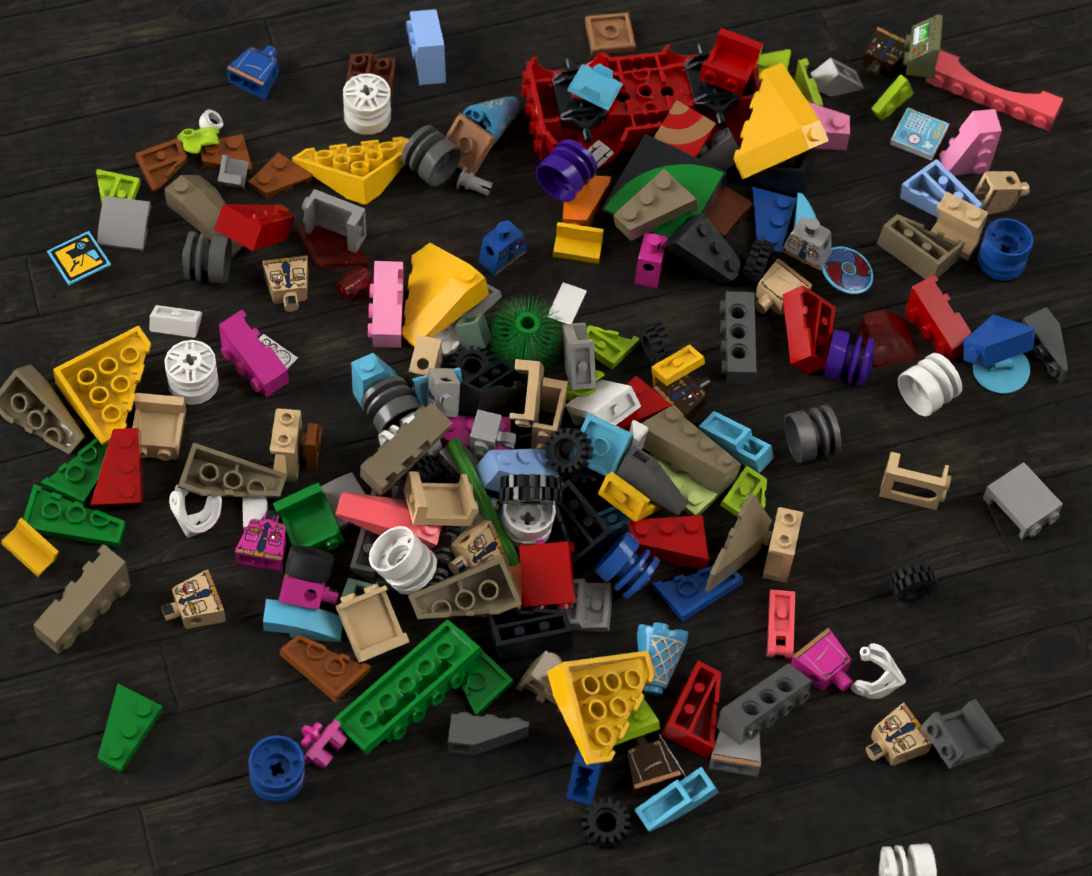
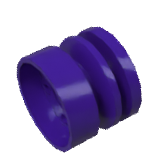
[535,139,598,202]
[823,329,875,387]

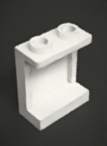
[565,380,641,425]

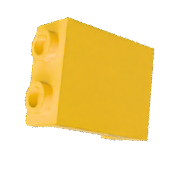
[598,472,663,522]

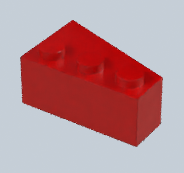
[214,204,296,251]
[905,274,972,361]
[782,285,836,375]
[616,376,672,431]
[90,428,144,507]
[627,515,709,571]
[661,660,721,759]

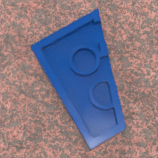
[752,187,797,257]
[652,566,743,622]

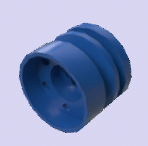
[977,218,1034,281]
[593,531,660,599]
[249,735,305,803]

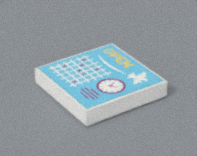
[890,108,949,161]

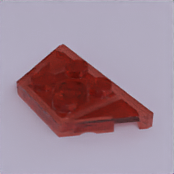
[297,223,369,268]

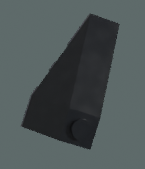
[724,148,815,196]

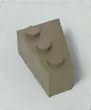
[613,169,698,241]
[877,214,965,279]
[515,651,562,712]

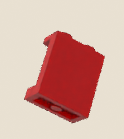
[699,28,763,95]
[519,541,578,611]

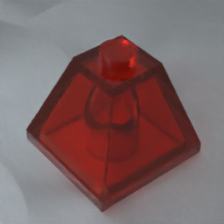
[859,309,919,368]

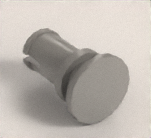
[456,167,493,197]

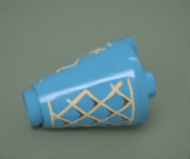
[463,96,521,146]
[637,623,688,696]

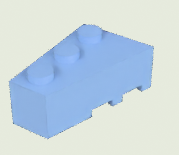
[406,9,446,85]
[900,159,983,218]
[474,449,564,492]

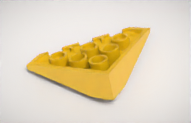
[733,63,829,180]
[292,137,409,205]
[401,243,489,348]
[53,325,151,445]
[547,651,655,765]

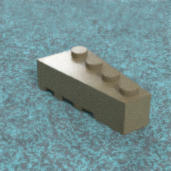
[360,403,453,497]
[641,406,741,494]
[33,544,131,654]

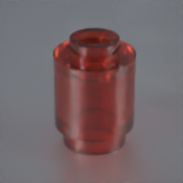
[336,266,372,299]

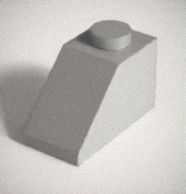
[811,58,863,97]

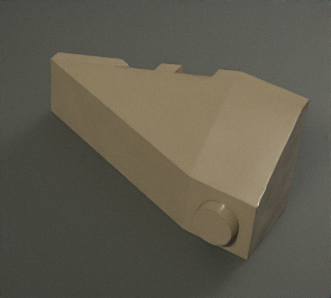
[705,493,773,592]
[408,554,522,619]

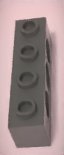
[720,291,756,385]
[717,663,811,745]

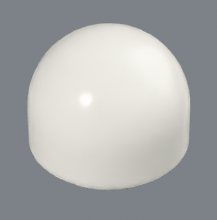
[199,110,223,129]

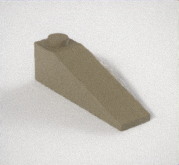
[164,175,245,257]
[0,364,85,454]
[177,442,288,498]

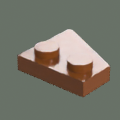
[199,134,253,174]
[135,138,187,194]
[249,153,313,198]
[301,423,323,470]

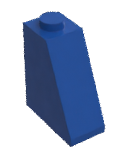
[963,314,1035,367]
[566,748,604,805]

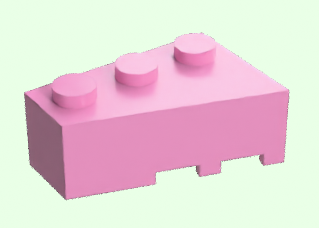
[808,102,850,150]
[939,109,1002,176]
[368,261,404,348]

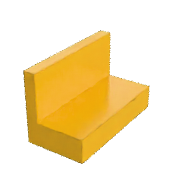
[553,222,604,264]
[651,344,705,386]
[1,518,59,577]

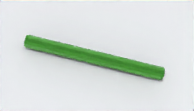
[446,438,520,567]

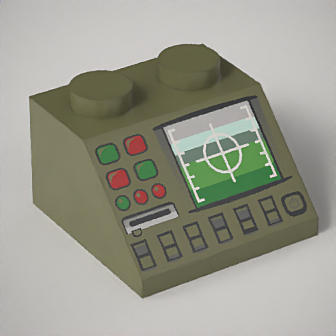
[903,15,943,78]

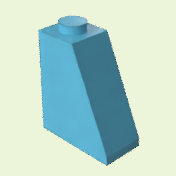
[351,353,398,409]

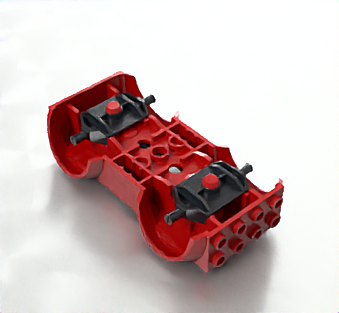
[521,43,762,169]

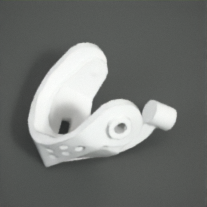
[169,485,222,538]
[851,643,906,699]

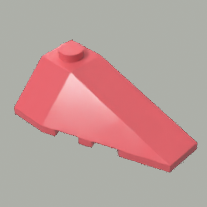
[335,492,442,550]

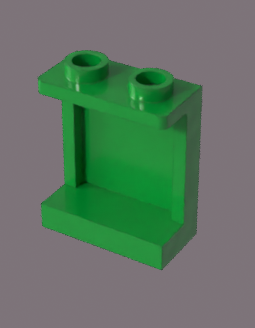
[273,482,345,551]

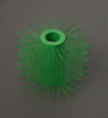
[489,293,563,373]

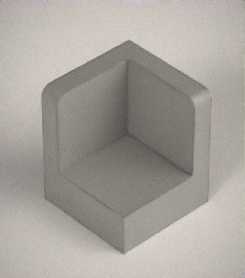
[218,155,249,189]

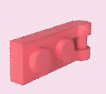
[767,590,795,659]

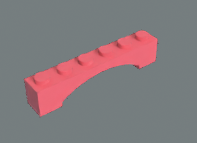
[926,50,1063,131]

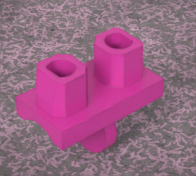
[301,720,348,769]

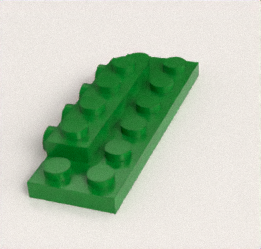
[332,619,482,755]

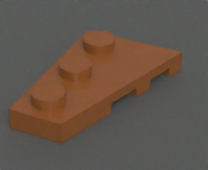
[280,634,371,702]

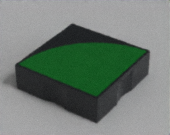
[601,134,727,255]

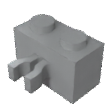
[470,410,516,460]

